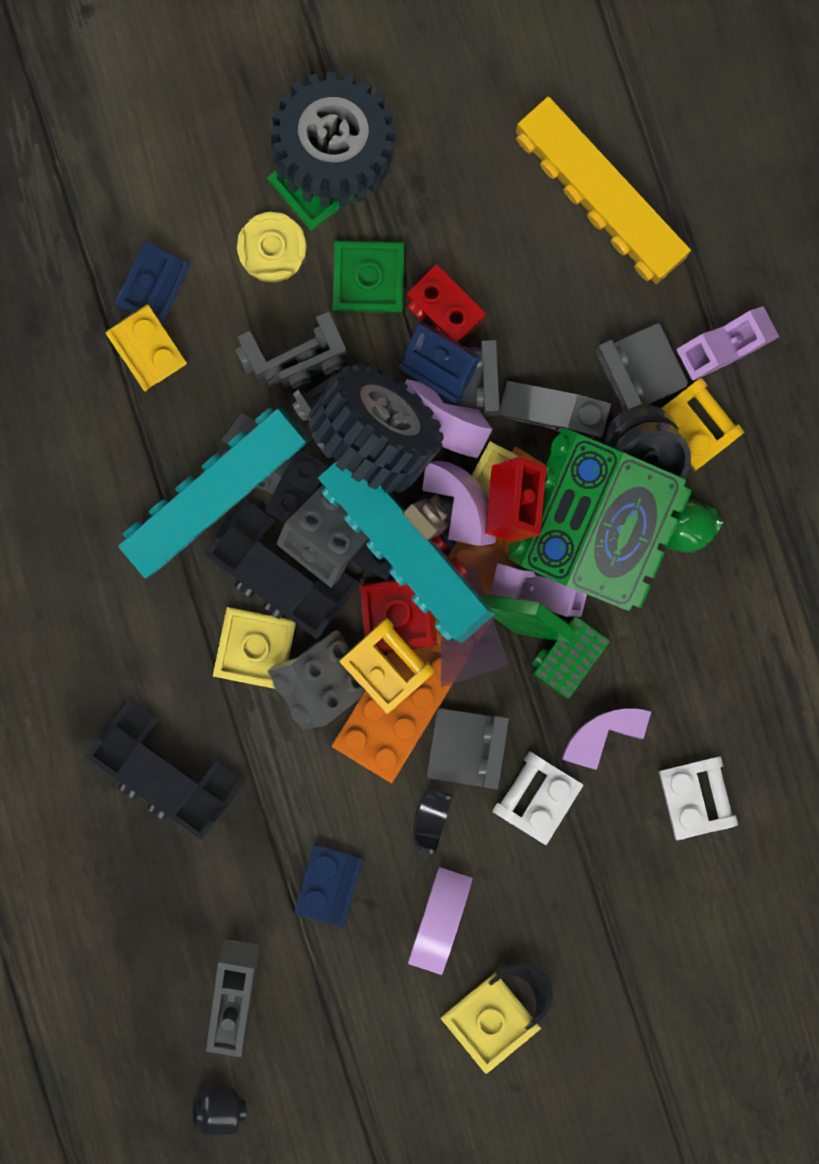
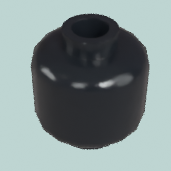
[192,1087,246,1135]

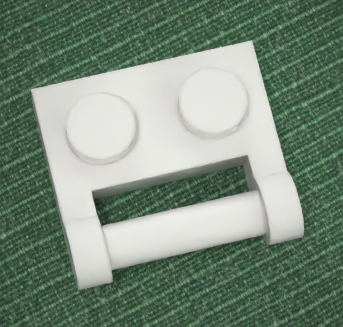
[492,751,583,845]
[658,756,738,840]

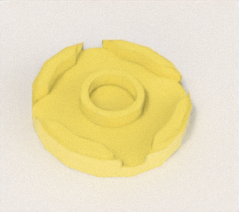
[237,212,307,283]

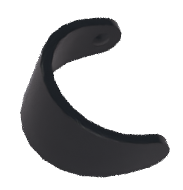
[413,789,454,854]
[488,964,553,1031]

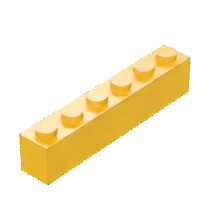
[516,96,691,285]

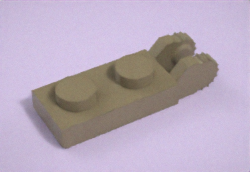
[403,494,452,541]

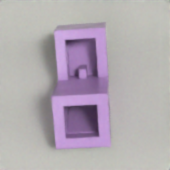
[676,306,779,380]
[405,379,493,458]
[422,461,496,546]
[490,563,587,617]
[560,709,651,770]
[408,867,473,975]

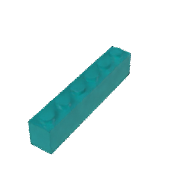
[118,407,311,579]
[318,461,495,643]

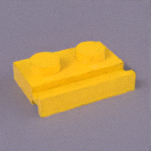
[105,304,187,392]

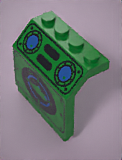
[506,427,692,611]

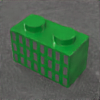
[531,616,610,700]

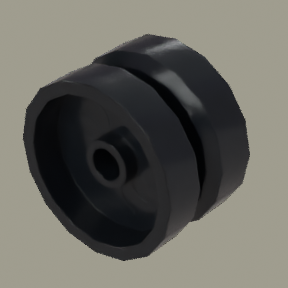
[603,405,691,479]

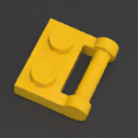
[661,377,745,472]
[339,618,435,714]

